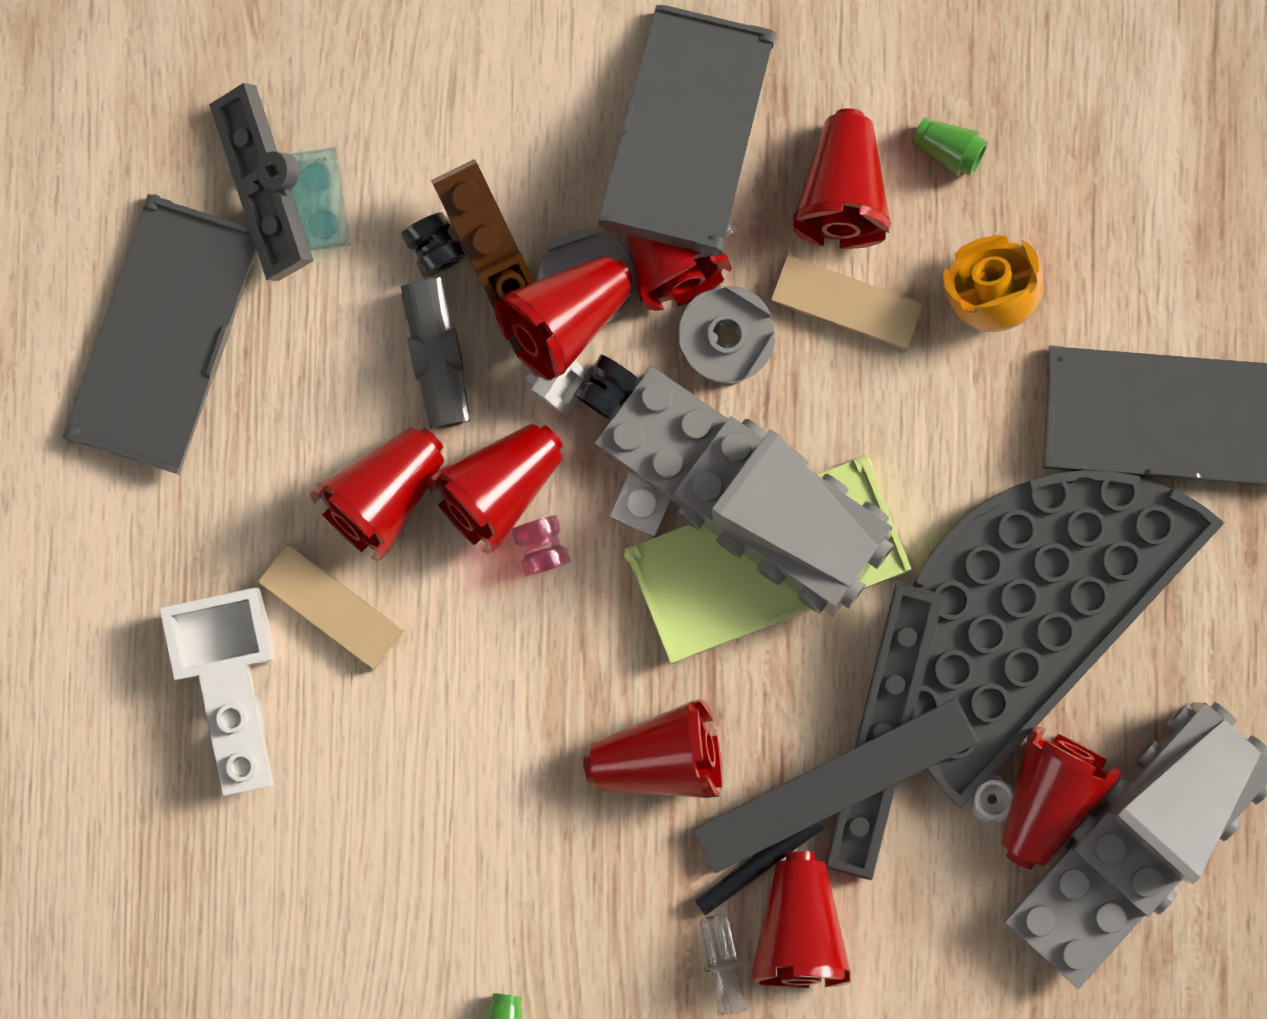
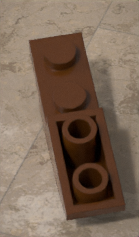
[431,159,535,359]

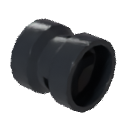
[401,212,466,278]
[574,354,640,420]

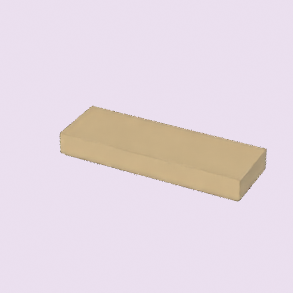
[771,255,924,351]
[258,543,405,670]

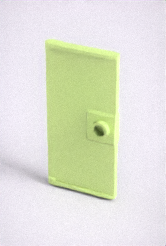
[624,455,911,665]

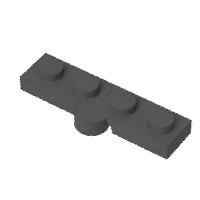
[209,83,314,281]

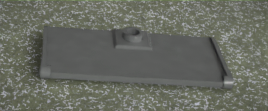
[598,5,776,257]
[62,194,257,475]
[1043,345,1267,486]

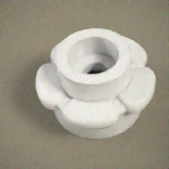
[968,775,1014,822]

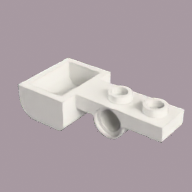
[160,588,276,796]

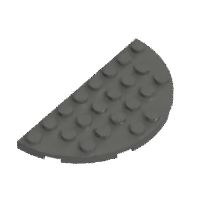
[913,470,1225,809]

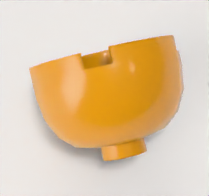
[943,235,1043,332]

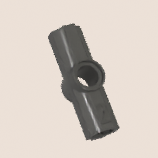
[401,278,471,430]

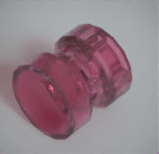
[511,515,571,576]

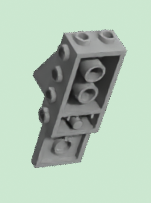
[595,366,894,617]
[1003,702,1267,989]

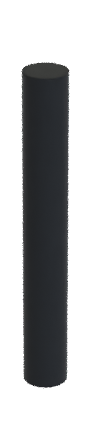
[694,822,824,916]

